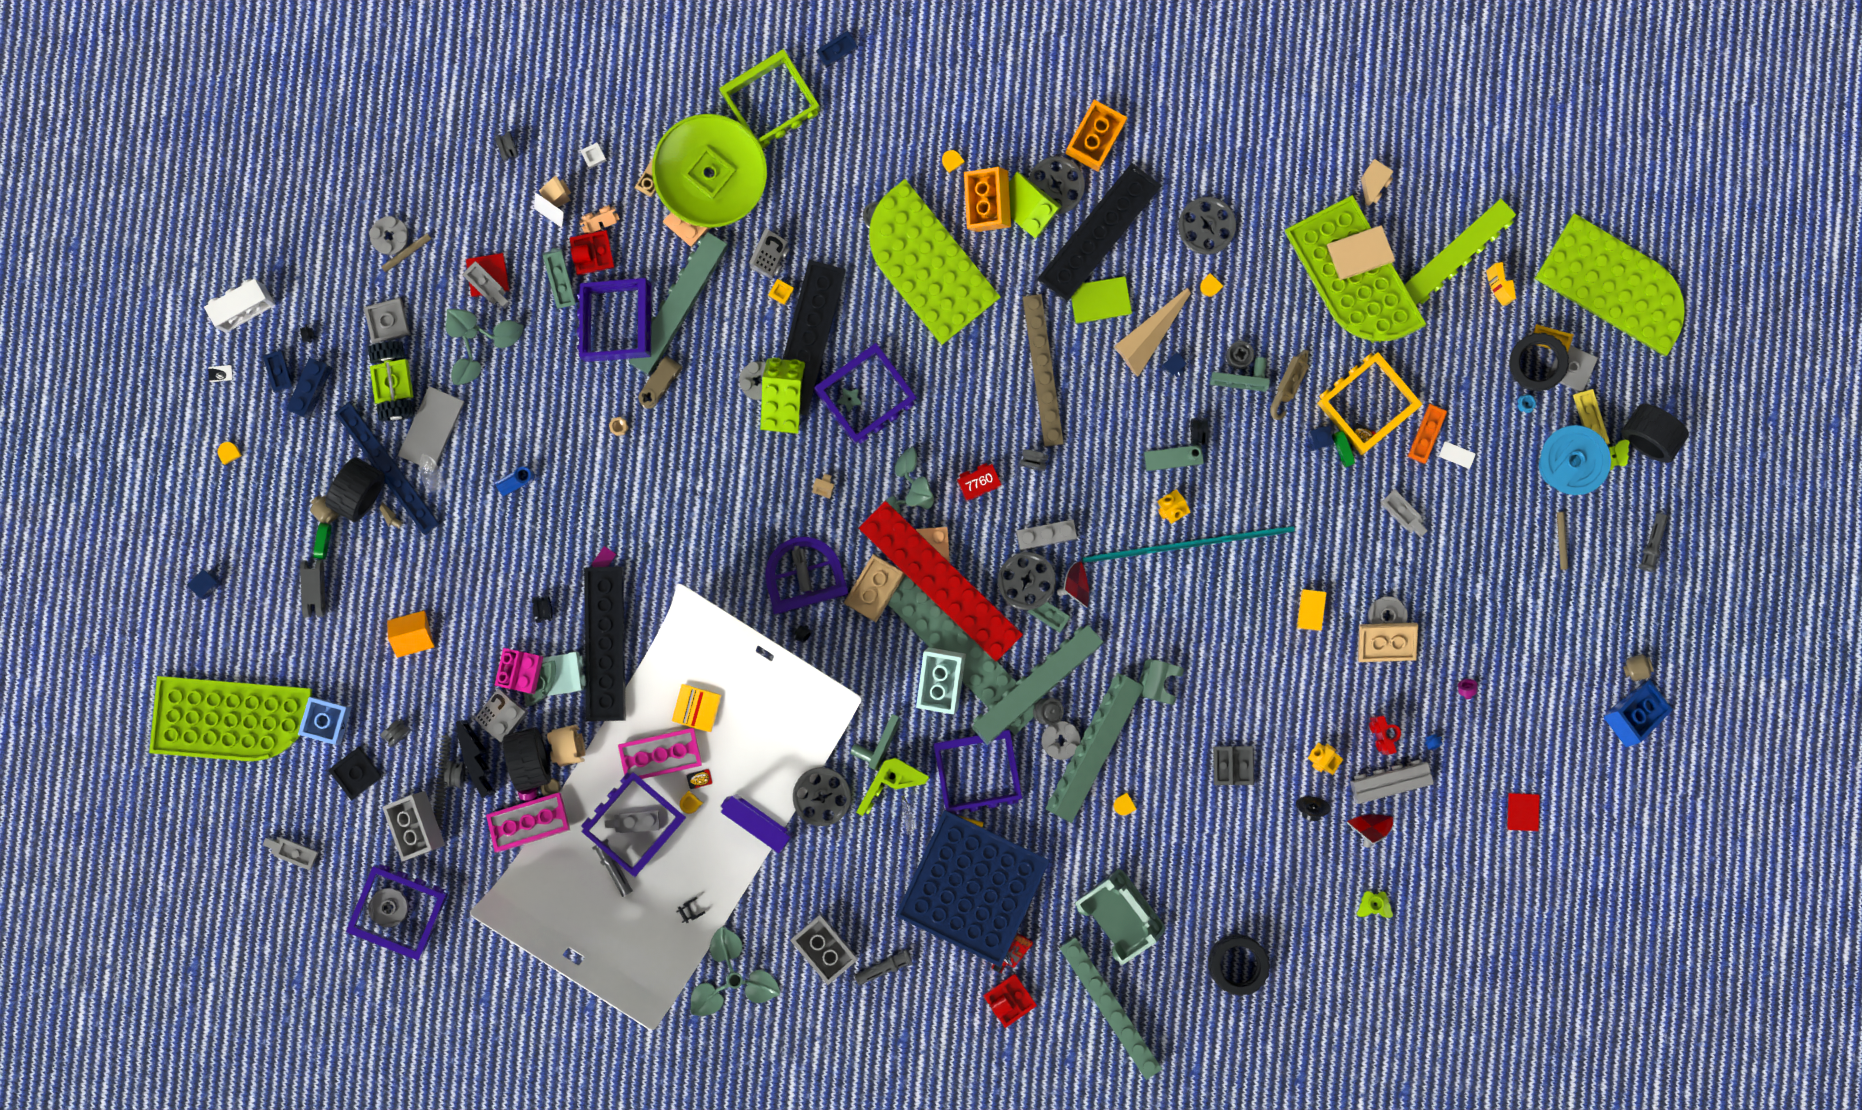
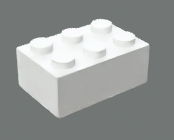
[204,278,276,333]

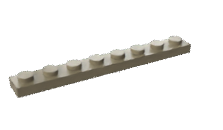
[1022,294,1064,447]

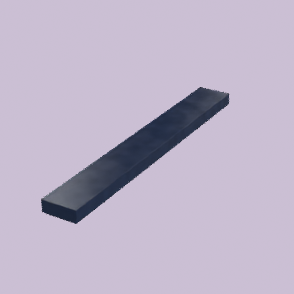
[334,401,440,535]

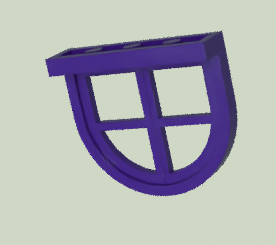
[765,537,849,615]

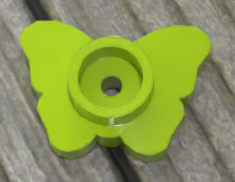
[1609,439,1630,470]
[1356,891,1393,918]

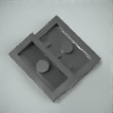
[1213,746,1255,785]

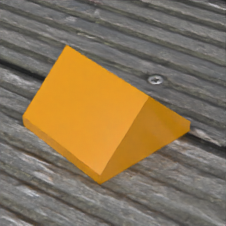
[387,610,435,658]

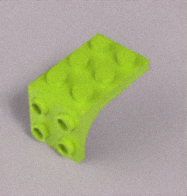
[760,357,805,434]

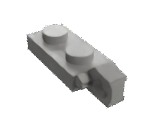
[462,261,510,309]
[1380,489,1427,537]
[605,811,660,833]
[263,837,319,870]

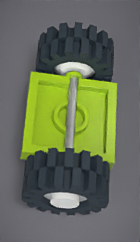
[368,341,414,422]

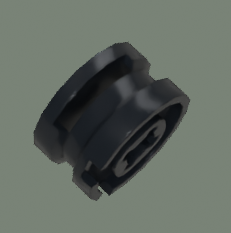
[1190,418,1209,445]
[532,595,553,623]

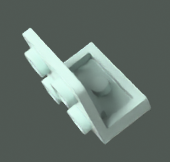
[542,652,586,696]

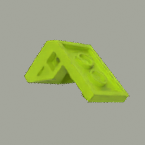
[856,757,929,816]

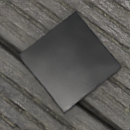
[328,746,383,801]

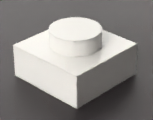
[580,143,607,169]

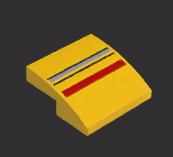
[1486,262,1516,306]
[672,684,721,732]

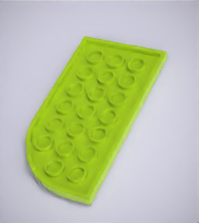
[869,179,1001,346]
[1284,195,1426,341]
[1534,213,1685,356]
[149,676,313,761]

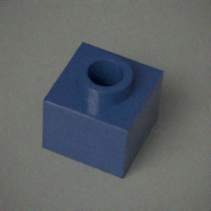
[1161,352,1187,378]

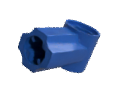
[495,467,535,497]

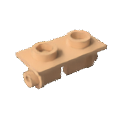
[579,205,620,234]

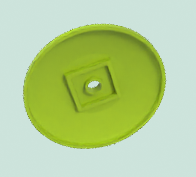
[652,114,767,228]

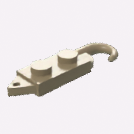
[1270,349,1309,420]

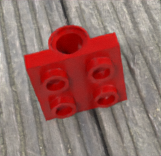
[569,230,615,276]
[1369,715,1401,755]
[983,973,1037,1028]

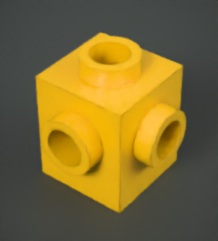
[1157,489,1190,524]
[1308,743,1343,775]

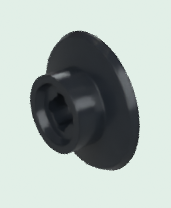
[1296,796,1331,821]

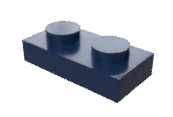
[816,31,858,68]
[263,350,293,393]

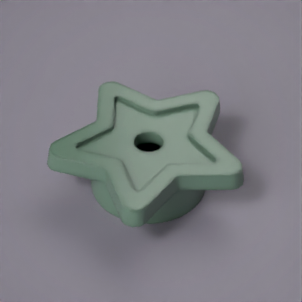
[837,388,862,412]

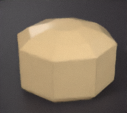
[609,417,629,436]

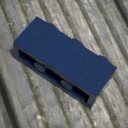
[286,357,332,420]

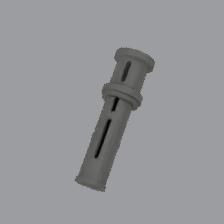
[1638,513,1668,572]
[592,839,633,897]
[854,949,913,986]

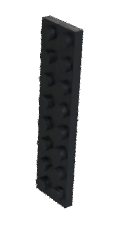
[1037,163,1162,303]
[782,260,846,416]
[584,566,626,722]

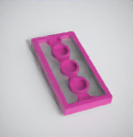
[618,728,702,779]
[486,792,570,853]

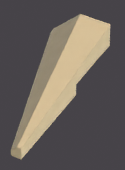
[1114,288,1191,377]

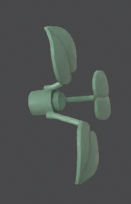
[445,309,524,385]
[886,446,934,513]
[690,927,780,1016]

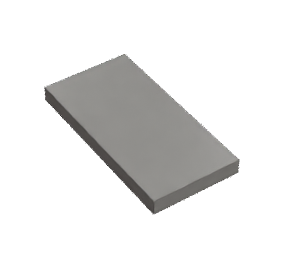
[398,386,465,471]

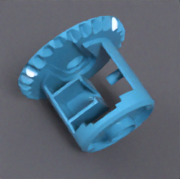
[1539,425,1611,495]

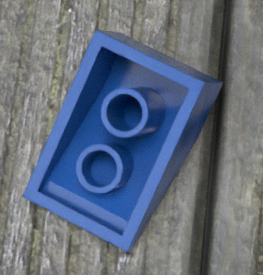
[1603,679,1673,747]

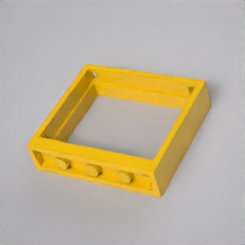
[1317,352,1423,455]

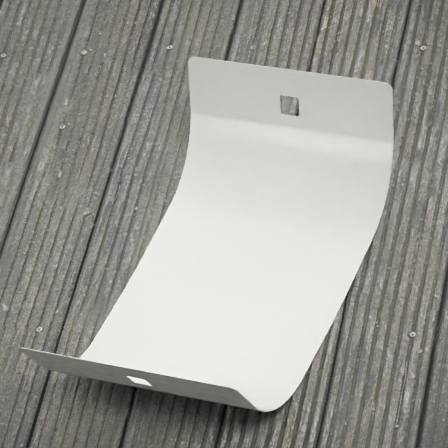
[470,584,862,1030]

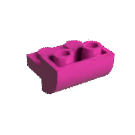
[495,648,543,694]

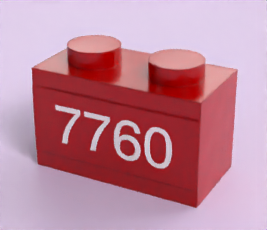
[957,463,1001,502]

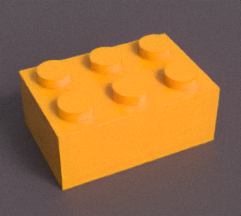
[1065,99,1128,172]
[964,167,1011,232]

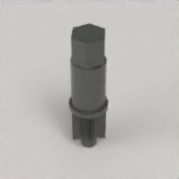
[791,545,812,592]

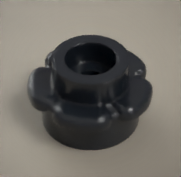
[300,325,315,343]
[794,625,812,643]

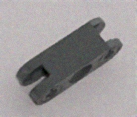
[300,559,326,618]

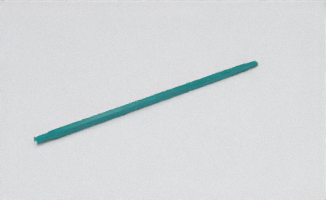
[1083,526,1295,563]

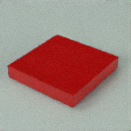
[465,253,510,297]

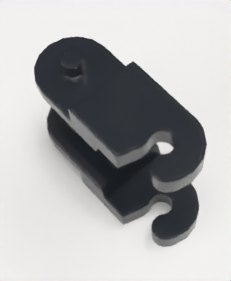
[676,897,705,924]

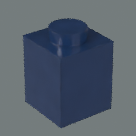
[1307,426,1334,452]
[187,569,222,600]

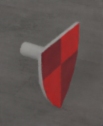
[1057,561,1089,608]
[1346,814,1393,848]

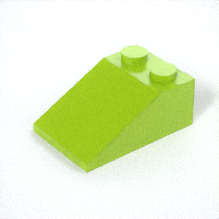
[1009,171,1062,239]

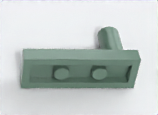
[543,248,576,309]
[1209,357,1270,392]
[1144,445,1204,472]
[850,714,902,771]

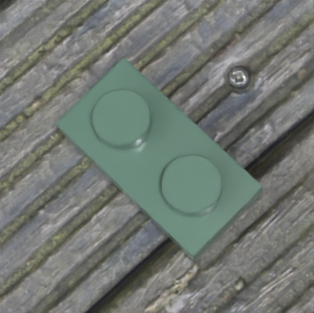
[1028,601,1070,633]

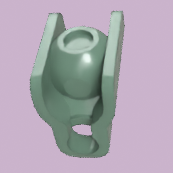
[1139,659,1184,705]

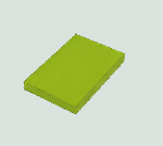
[1071,277,1132,324]

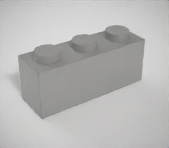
[1016,520,1077,551]

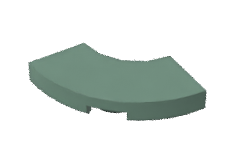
[523,661,556,707]

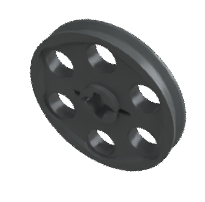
[1028,157,1085,214]
[1178,197,1236,255]
[998,552,1056,610]
[793,768,851,826]

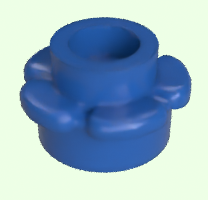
[1424,734,1443,750]

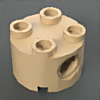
[547,724,586,767]

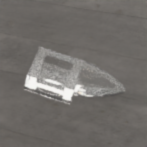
[420,453,446,493]
[901,796,917,835]

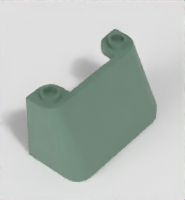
[1074,869,1165,965]

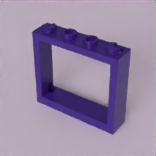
[577,278,652,362]
[814,343,917,445]
[933,730,1022,814]
[581,772,686,877]
[720,794,794,853]
[346,864,448,961]

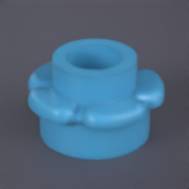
[1517,394,1536,413]

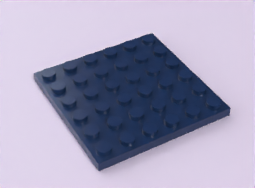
[895,810,1050,967]

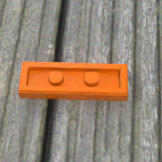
[1407,404,1447,464]

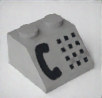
[749,228,790,279]
[474,688,529,742]

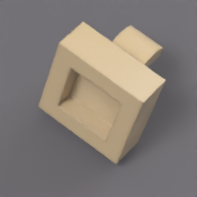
[812,473,834,499]

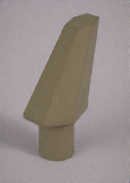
[380,502,403,529]

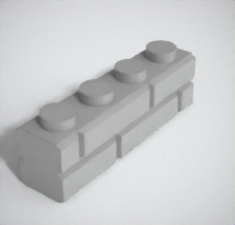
[1350,759,1433,804]

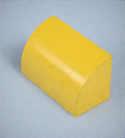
[1297,589,1326,631]

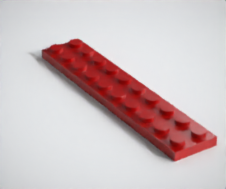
[858,500,1023,661]

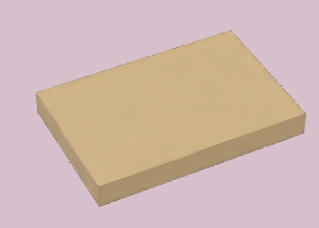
[1327,225,1395,281]
[844,554,905,622]
[1358,623,1418,662]

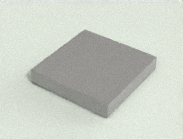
[363,298,411,344]

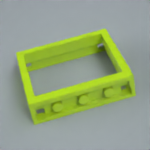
[719,49,820,149]

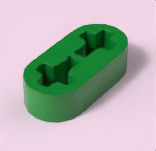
[1332,431,1355,468]
[314,522,332,560]

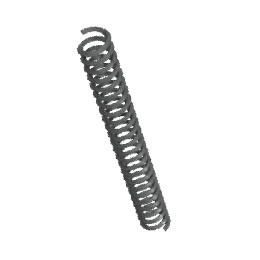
[434,735,452,830]

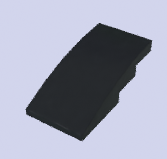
[456,720,495,798]

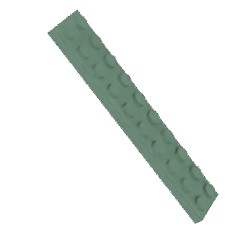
[888,574,1036,735]

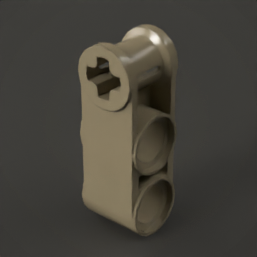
[638,356,683,409]

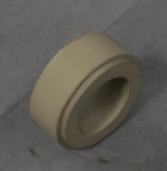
[540,778,561,796]

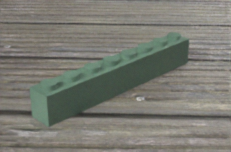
[629,232,728,376]
[972,625,1103,745]
[1045,673,1144,823]
[1058,936,1162,1080]

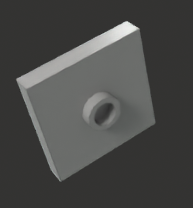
[1546,345,1598,392]

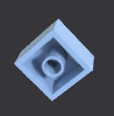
[298,697,352,745]

